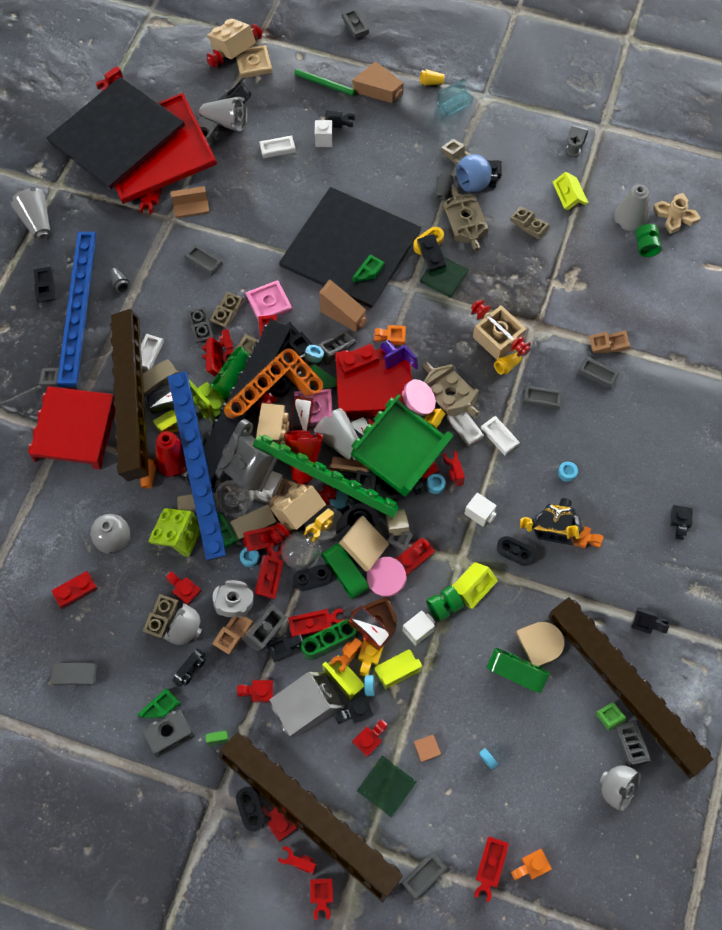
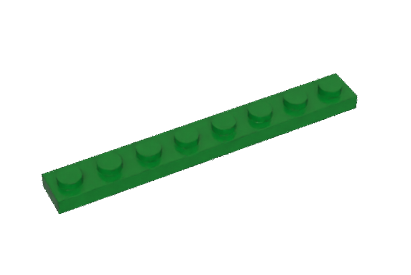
[252,435,399,518]

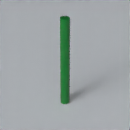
[294,69,355,96]

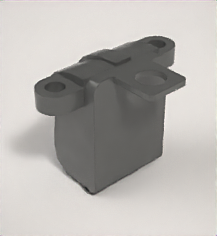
[214,419,278,492]

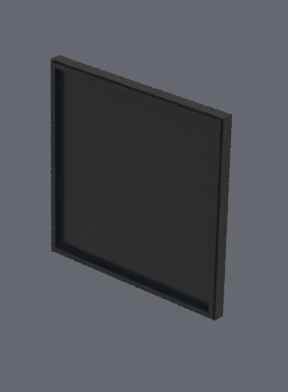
[47,77,185,190]
[279,187,421,308]

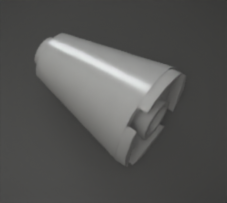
[199,97,248,132]
[614,184,649,231]
[10,188,50,239]
[314,408,358,461]

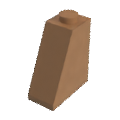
[353,61,404,103]
[319,280,367,332]

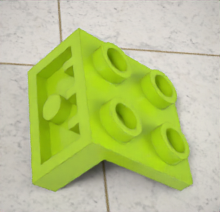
[189,379,226,423]
[148,508,201,557]

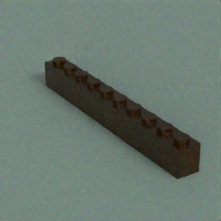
[110,309,149,481]
[548,597,714,779]
[219,732,403,903]

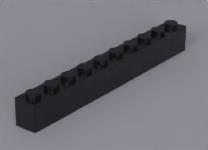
[186,319,292,488]

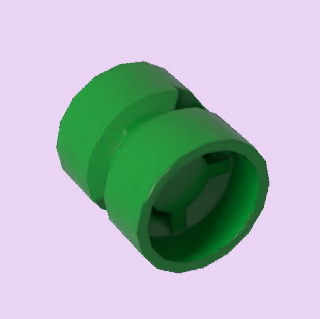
[635,224,662,257]
[426,585,464,622]

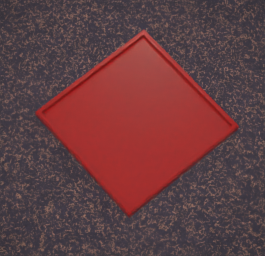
[115,93,217,204]

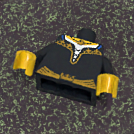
[520,498,584,546]

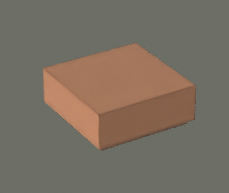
[413,735,441,763]

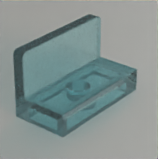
[437,78,473,117]

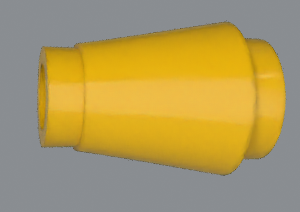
[420,69,444,86]
[494,352,522,375]

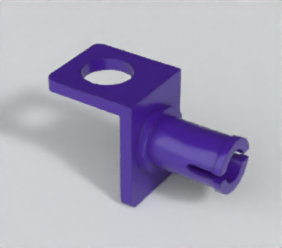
[380,340,418,370]

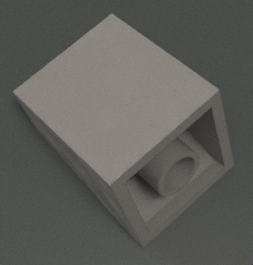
[269,672,345,736]

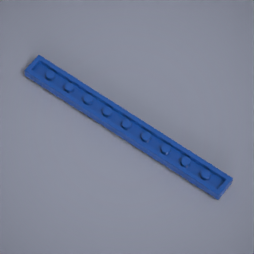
[57,232,97,387]
[168,371,227,561]

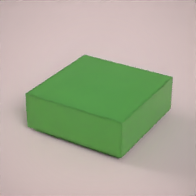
[596,702,626,731]
[206,731,229,746]

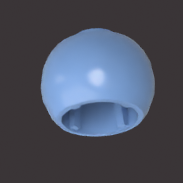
[456,154,492,193]

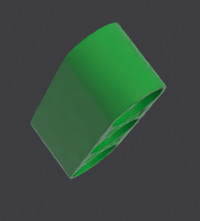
[210,346,250,399]
[321,543,370,600]
[301,619,357,660]
[486,648,550,693]

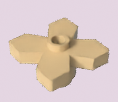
[653,193,701,234]

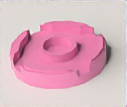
[402,380,436,416]
[367,557,407,597]

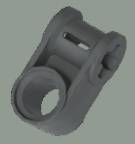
[565,124,589,157]

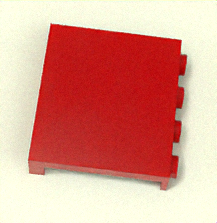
[335,348,414,419]
[28,386,116,470]

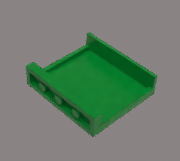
[350,394,454,497]

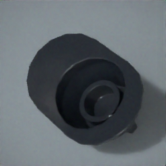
[217,77,252,104]
[335,502,379,534]

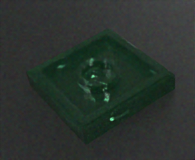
[420,257,469,298]
[357,756,417,818]

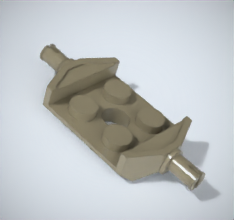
[443,186,488,252]
[422,362,480,418]

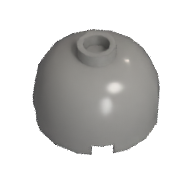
[90,514,131,554]
[163,603,202,645]
[600,765,641,811]

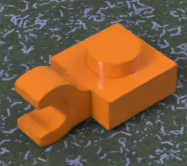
[374,325,406,345]
[574,526,604,549]
[330,638,362,674]
[510,849,552,881]

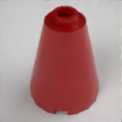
[284,430,323,485]
[154,431,187,477]

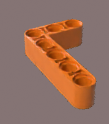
[224,349,323,419]

